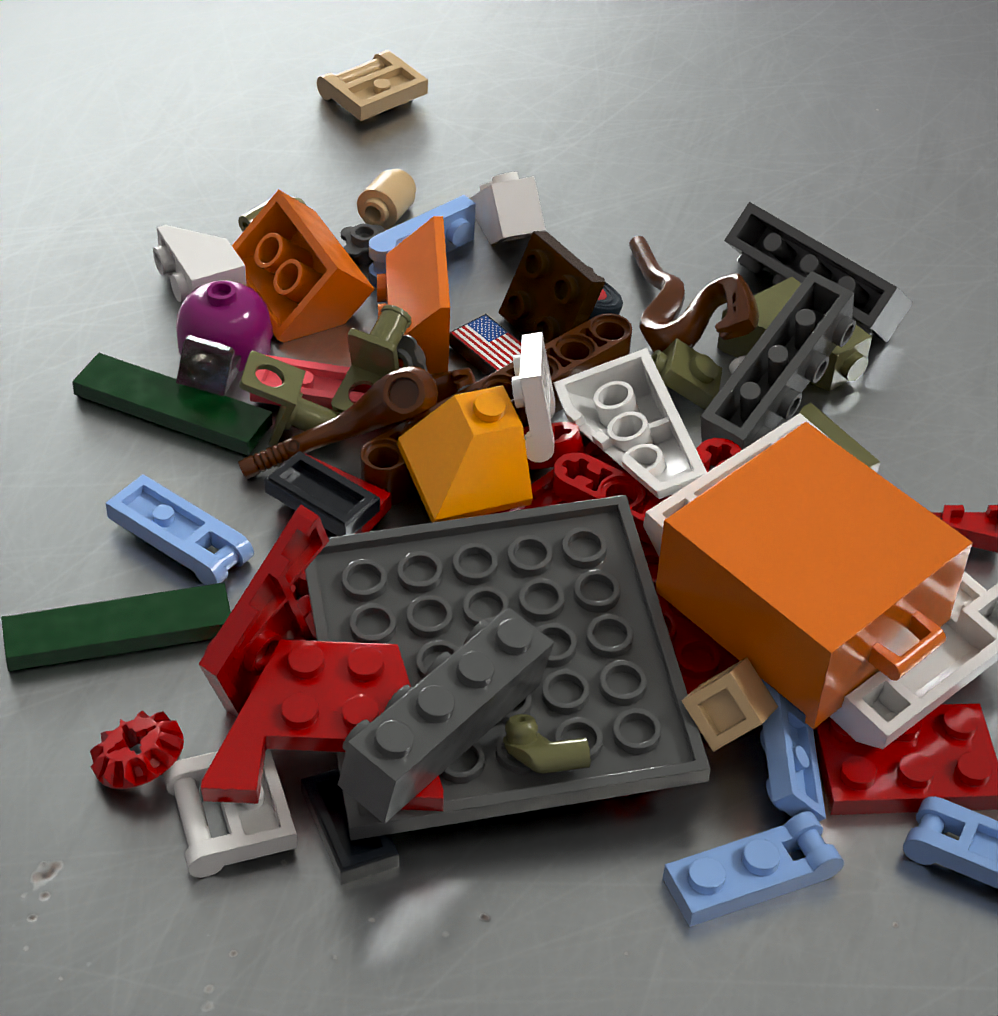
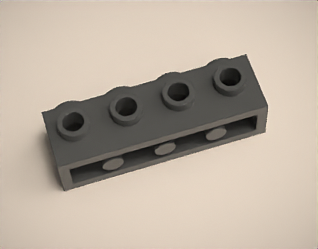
[724,202,913,342]
[700,271,856,450]
[338,607,554,824]

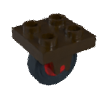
[498,231,623,344]

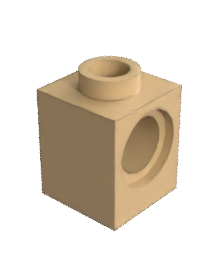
[682,657,778,752]

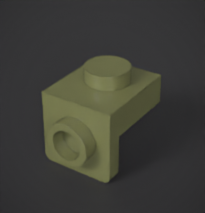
[651,338,723,410]

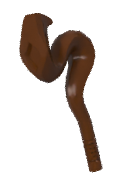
[629,236,759,352]
[238,366,477,479]

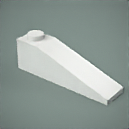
[553,348,707,499]

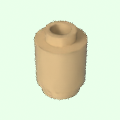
[357,169,416,230]

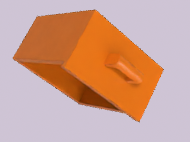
[655,422,973,729]

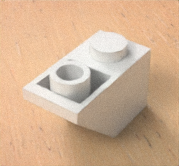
[469,172,546,245]
[153,225,246,302]

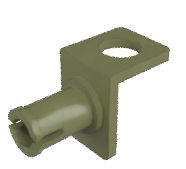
[331,305,412,413]
[239,351,341,446]

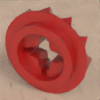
[90,711,184,789]

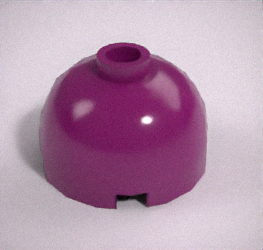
[176,280,273,373]

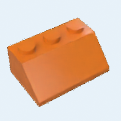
[232,189,375,343]
[377,216,450,374]

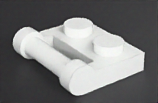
[512,332,555,463]
[163,749,297,878]

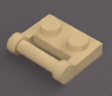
[316,50,428,121]

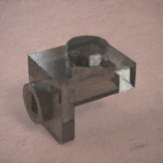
[176,336,242,396]

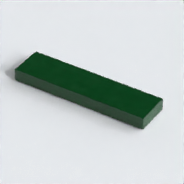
[72,353,273,455]
[1,582,231,671]

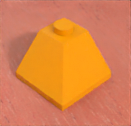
[397,385,533,523]

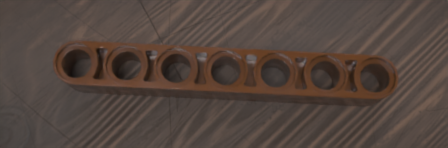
[360,313,633,506]

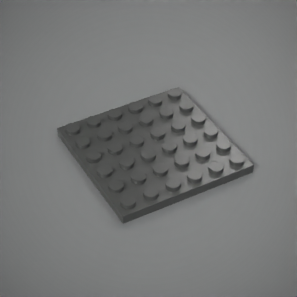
[305,495,711,841]

